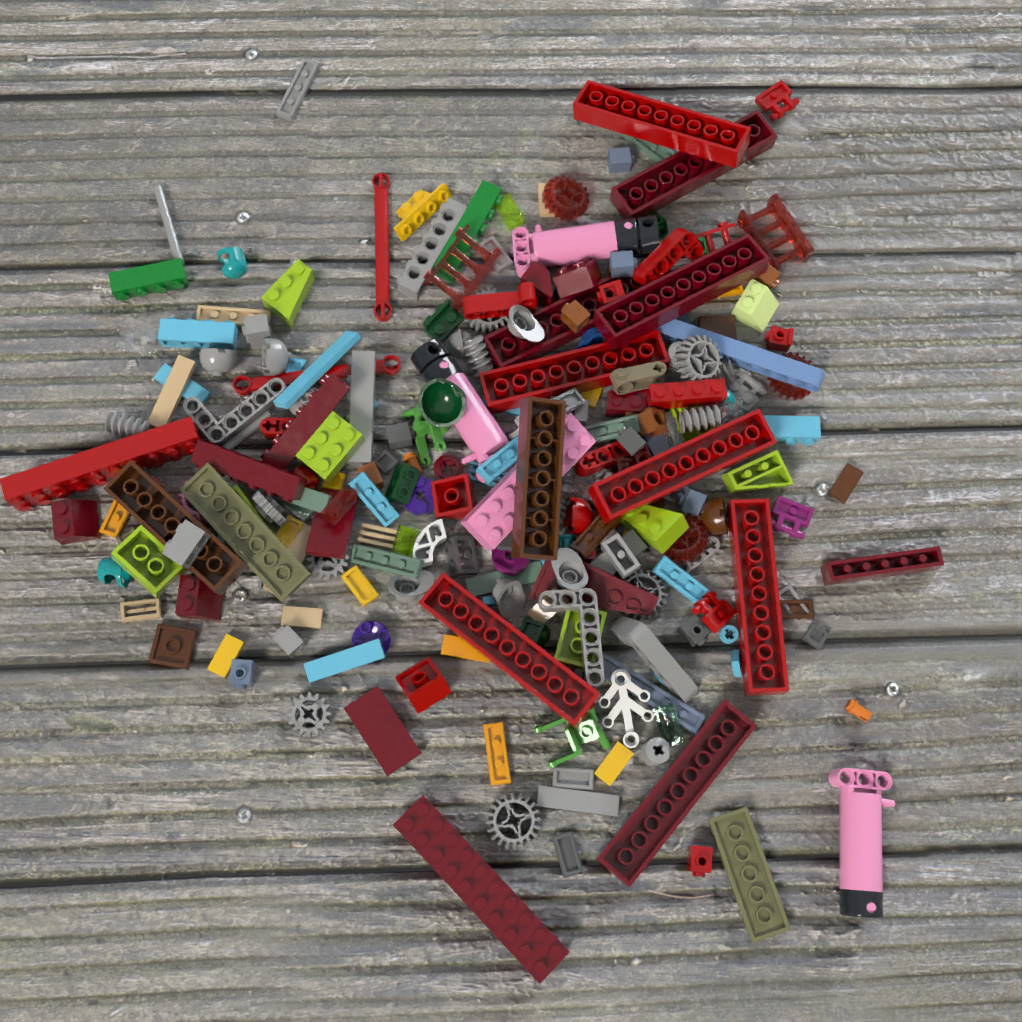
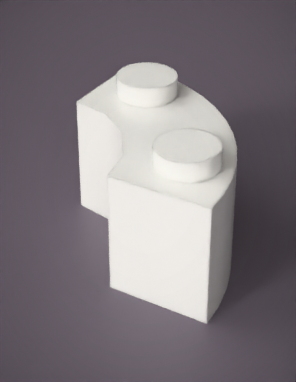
[412,519,447,567]

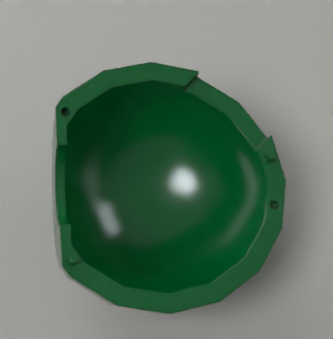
[418,378,467,427]

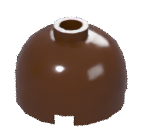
[698,497,728,535]

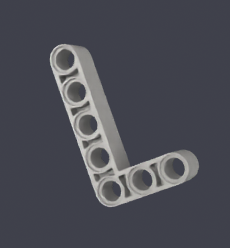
[183,378,287,445]
[538,588,604,689]
[607,616,699,704]

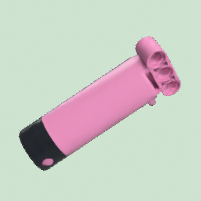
[828,768,895,918]

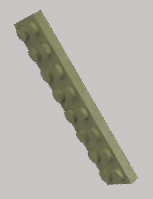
[179,463,312,602]

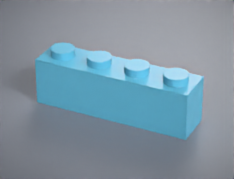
[158,317,238,350]
[763,415,821,446]

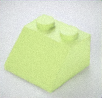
[731,279,779,333]

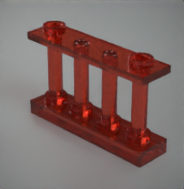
[737,193,814,271]
[422,224,502,312]

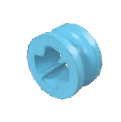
[719,625,739,644]

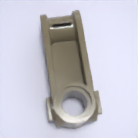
[610,361,667,395]

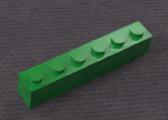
[433,180,503,283]

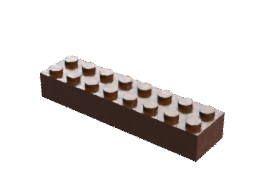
[511,396,566,561]
[103,460,249,596]

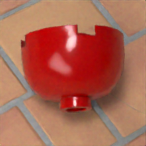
[563,497,595,536]

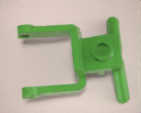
[402,405,450,466]
[533,707,610,768]

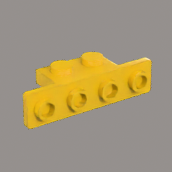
[394,183,452,242]

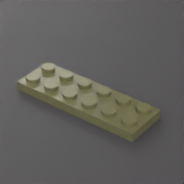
[707,807,791,943]

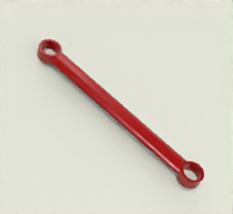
[372,173,393,322]
[232,355,401,396]

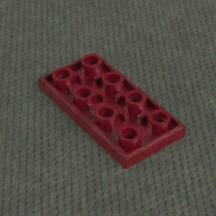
[305,488,359,559]
[344,686,422,776]

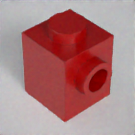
[687,845,713,877]

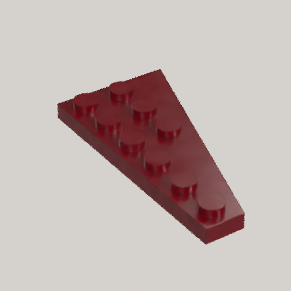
[528,560,659,616]

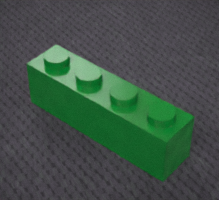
[108,258,189,301]

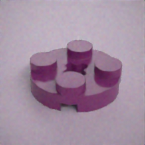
[492,547,530,577]

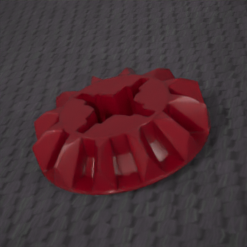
[433,454,463,480]

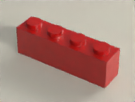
[646,378,728,409]

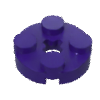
[404,476,434,515]

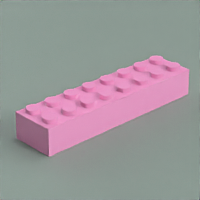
[460,413,596,550]

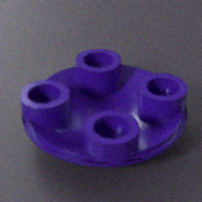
[352,621,391,654]

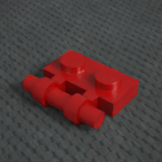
[755,80,799,121]
[692,591,737,634]

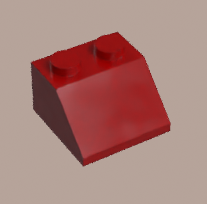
[430,473,477,520]
[395,656,452,714]

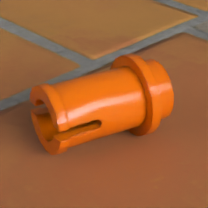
[403,452,423,475]
[845,699,872,723]

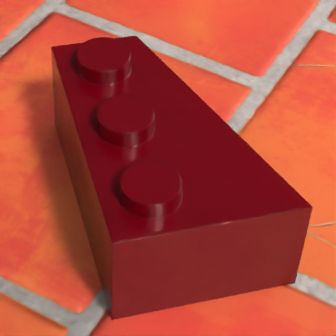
[605,380,665,418]

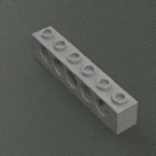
[396,198,467,301]

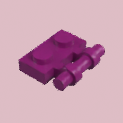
[771,495,814,540]

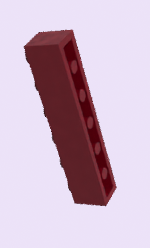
[260,373,351,470]
[190,440,308,503]
[820,546,944,586]

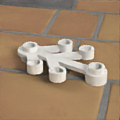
[599,669,654,748]

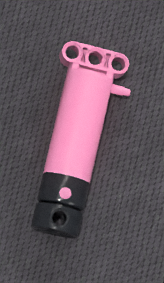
[512,215,660,278]
[411,339,517,483]

